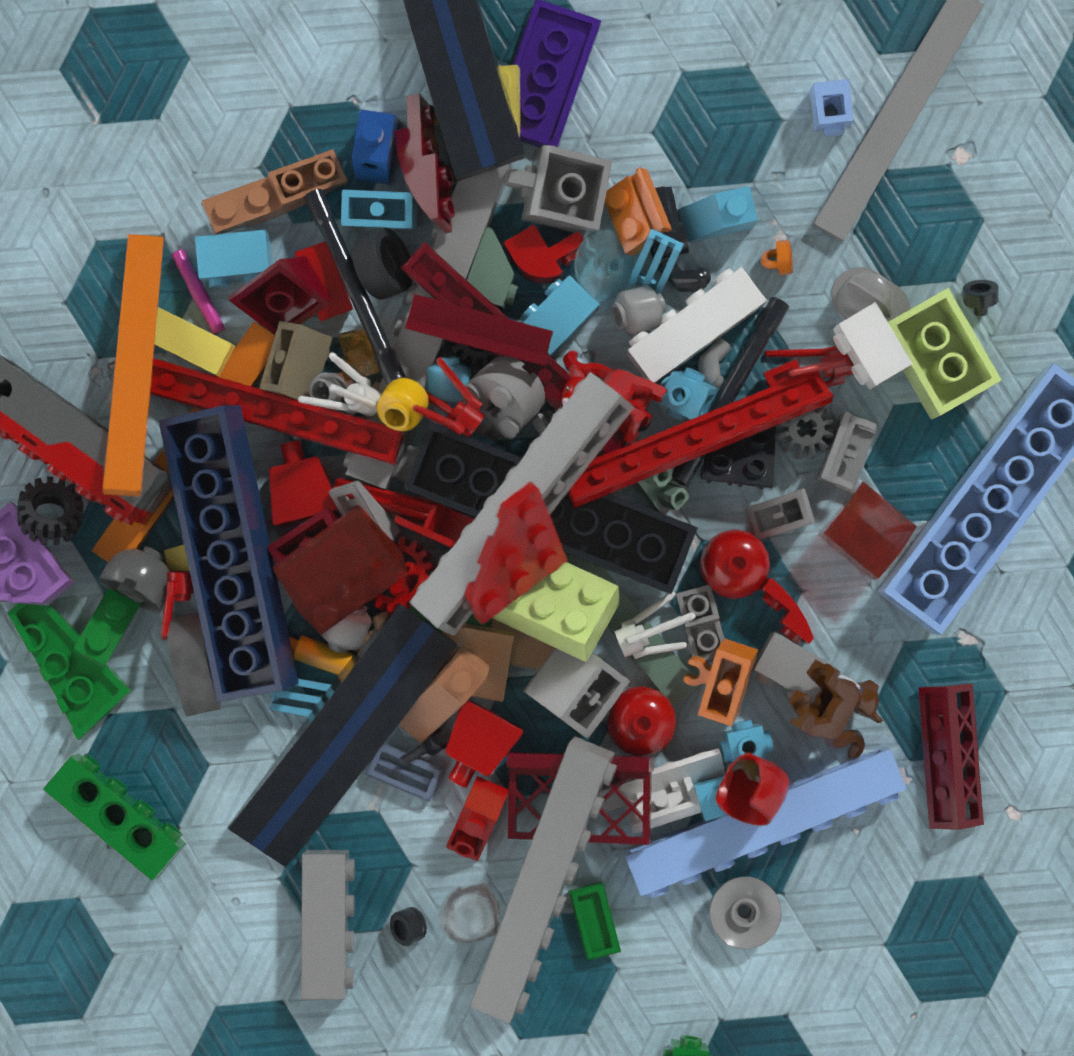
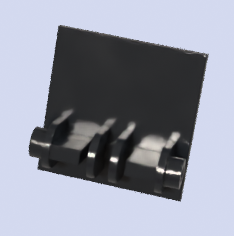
[700,426,776,490]

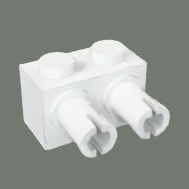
[833,302,913,390]

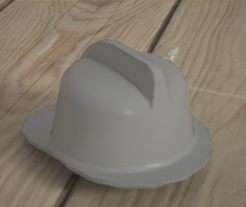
[832,267,911,322]

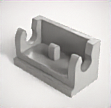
[816,411,877,494]

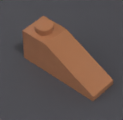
[399,644,490,743]

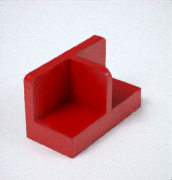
[393,495,475,548]

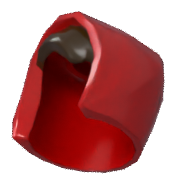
[716,753,790,826]

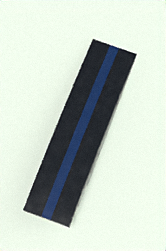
[403,0,526,182]
[227,602,458,867]

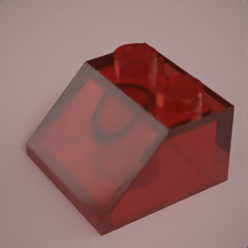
[818,481,917,580]

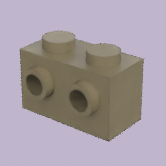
[259,321,333,400]

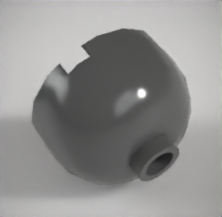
[99,547,170,613]

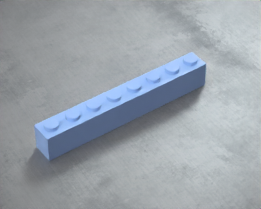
[623,747,907,898]

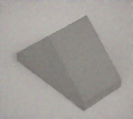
[747,488,815,540]

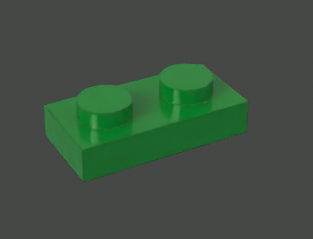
[73,588,140,668]

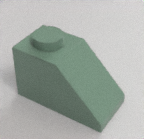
[467,227,519,312]

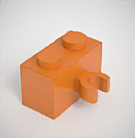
[683,638,758,726]

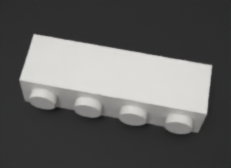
[626,267,767,384]

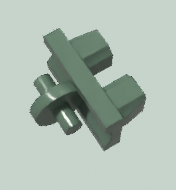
[632,469,689,515]

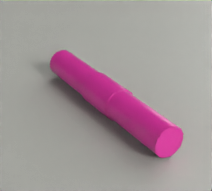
[171,249,226,335]

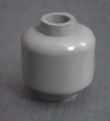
[611,285,666,335]
[320,598,371,654]

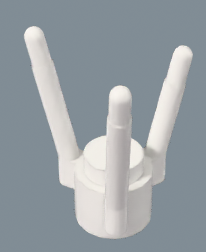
[298,353,381,416]
[614,592,695,659]

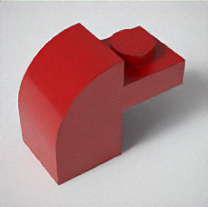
[504,225,586,284]

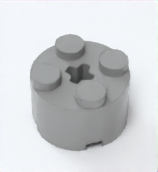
[461,356,545,439]

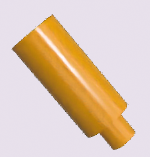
[289,635,355,675]

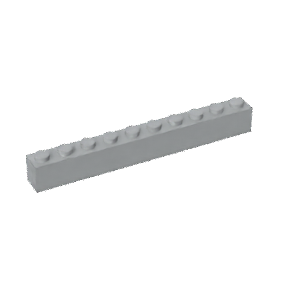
[343,163,512,490]

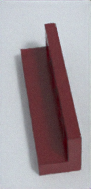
[405,294,553,366]
[918,683,984,830]

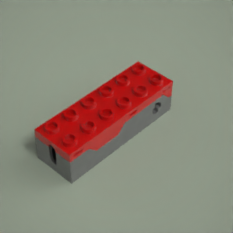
[0,355,172,526]

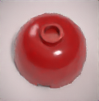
[699,529,770,599]
[606,686,677,756]

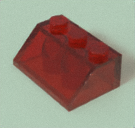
[273,505,408,635]

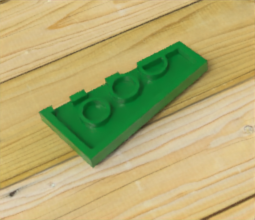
[7,603,133,740]

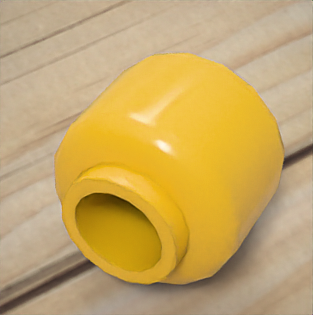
[377,378,429,432]

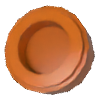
[760,240,793,276]

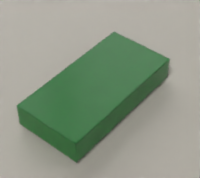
[569,881,621,961]

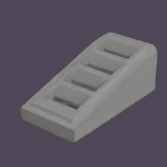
[329,481,400,551]

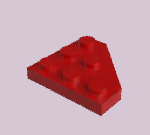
[464,481,568,625]

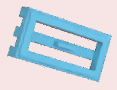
[628,229,684,294]
[270,678,331,717]

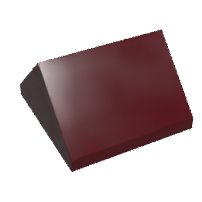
[229,256,330,335]

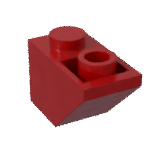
[445,776,509,862]

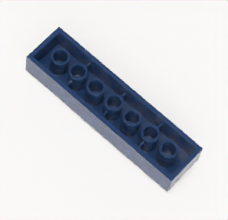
[158,405,299,702]

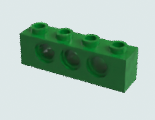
[43,754,187,881]

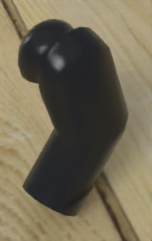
[658,257,711,292]

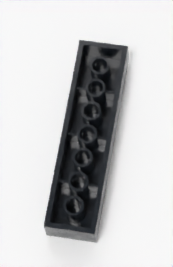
[403,422,698,595]

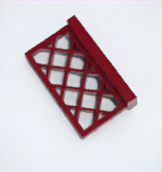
[507,752,654,845]

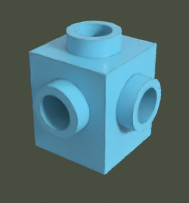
[658,367,719,421]
[720,719,774,764]

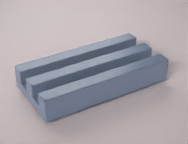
[365,743,444,802]

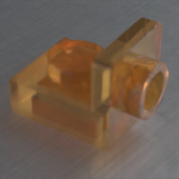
[338,327,379,381]

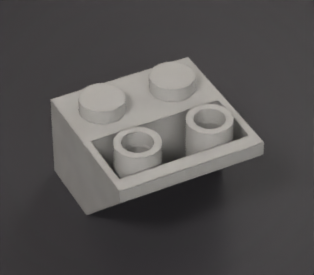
[523,648,630,739]

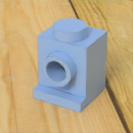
[809,79,854,137]

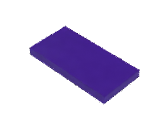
[513,0,601,148]

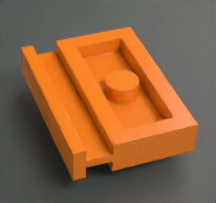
[605,167,672,256]

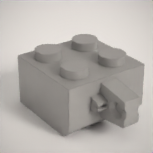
[503,145,612,236]

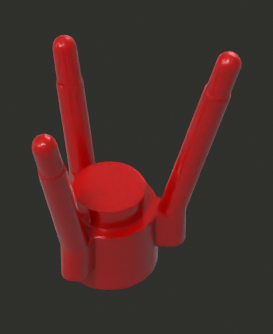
[764,346,854,388]
[413,357,485,437]
[161,571,194,640]

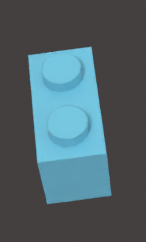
[341,190,417,229]
[195,230,273,289]
[520,275,600,357]

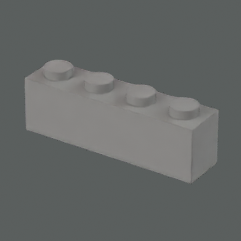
[301,850,355,1000]

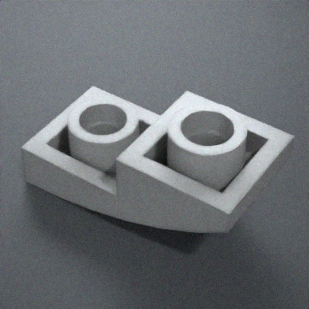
[676,585,724,661]

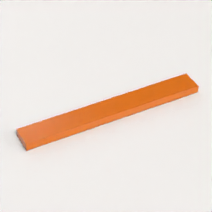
[103,234,164,497]
[92,321,275,562]

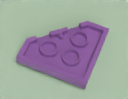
[0,502,75,605]

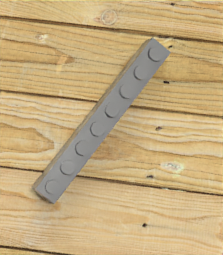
[409,372,634,636]
[470,737,617,1024]

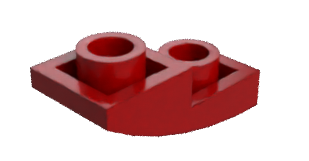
[294,240,353,322]
[759,578,814,645]

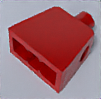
[269,440,340,527]
[445,699,524,788]

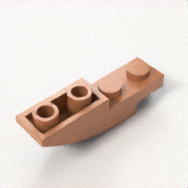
[201,149,347,235]

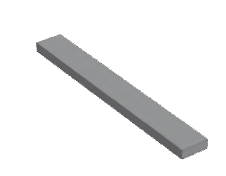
[812,0,985,243]

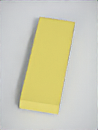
[155,307,235,377]

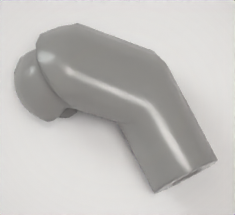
[698,337,732,388]

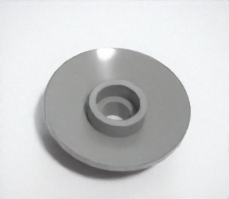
[710,877,781,949]

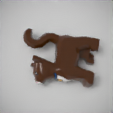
[789,659,883,760]

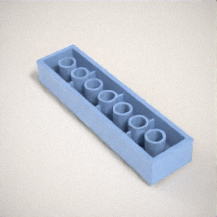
[876,363,1074,635]

